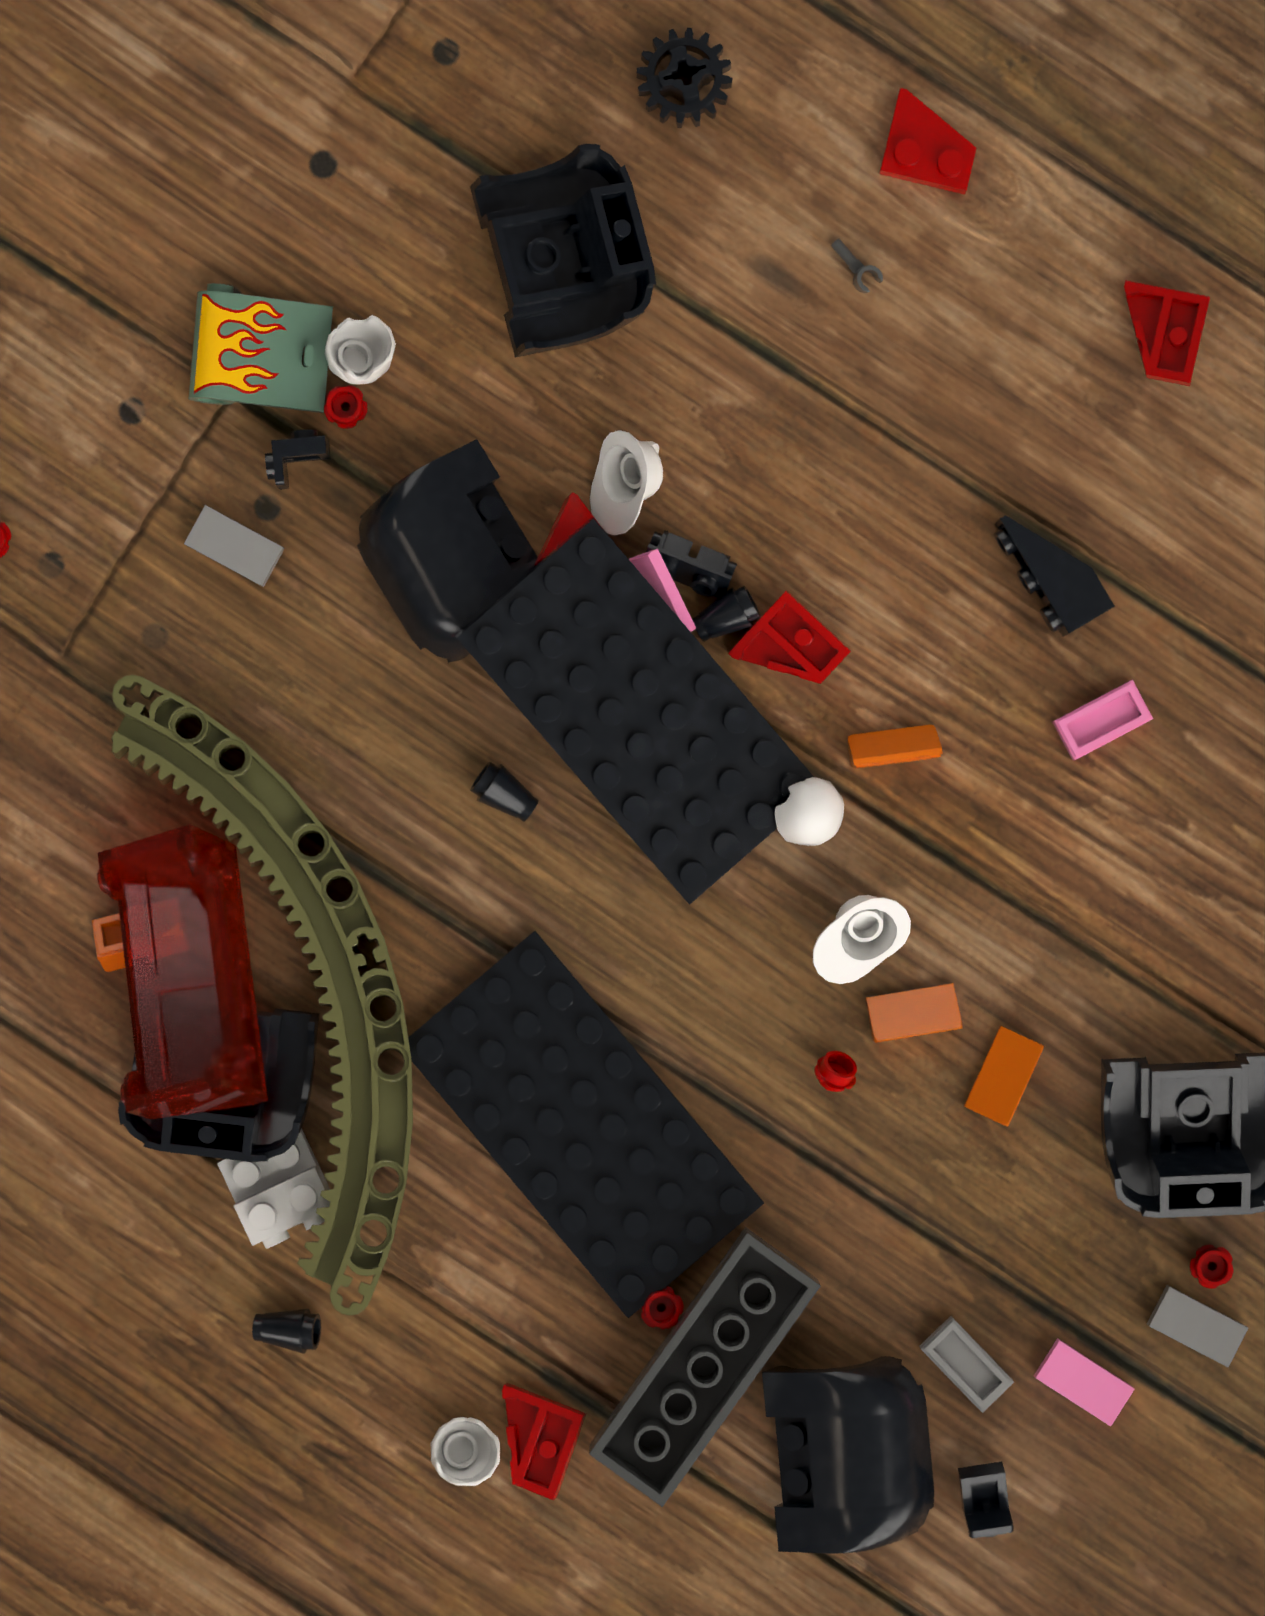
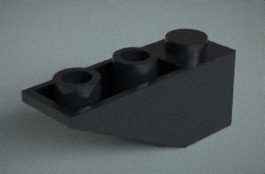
[994,515,1115,637]

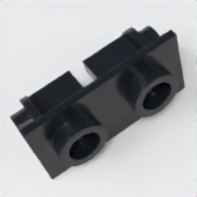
[646,530,737,598]

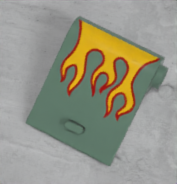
[188,283,333,413]

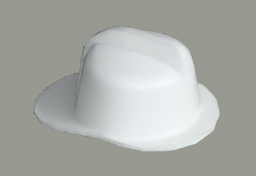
[590,430,663,536]
[813,895,911,984]

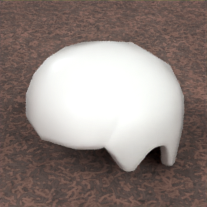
[324,315,396,385]
[774,777,844,846]
[430,1417,500,1486]

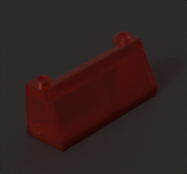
[97,824,268,1119]

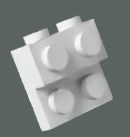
[217,1128,330,1249]

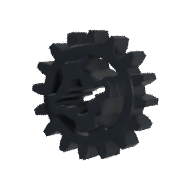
[636,27,733,128]

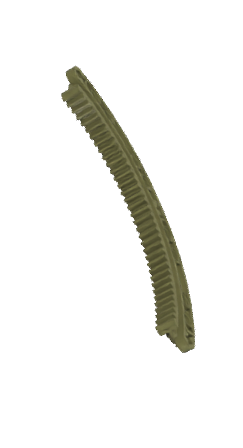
[111,675,413,1316]

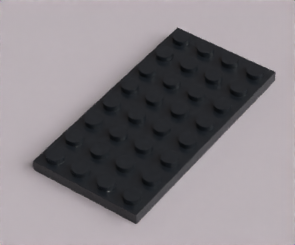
[455,517,814,905]
[408,930,764,1318]

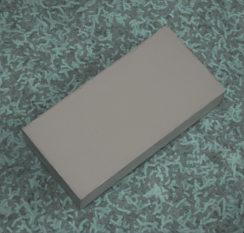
[184,505,285,587]
[1147,1285,1249,1367]
[919,1316,1014,1413]

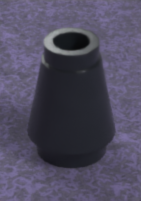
[692,586,761,642]
[470,762,539,822]
[252,1309,321,1354]

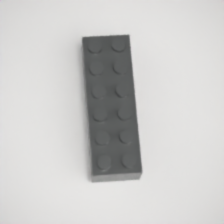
[589,1227,821,1507]

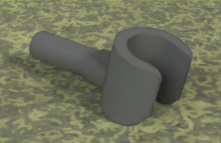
[831,239,883,293]

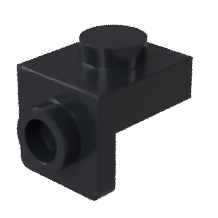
[265,429,331,490]
[958,1461,1014,1538]

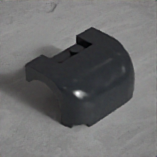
[470,144,656,358]
[357,439,538,663]
[118,993,320,1162]
[1101,1052,1265,1218]
[762,1356,934,1554]

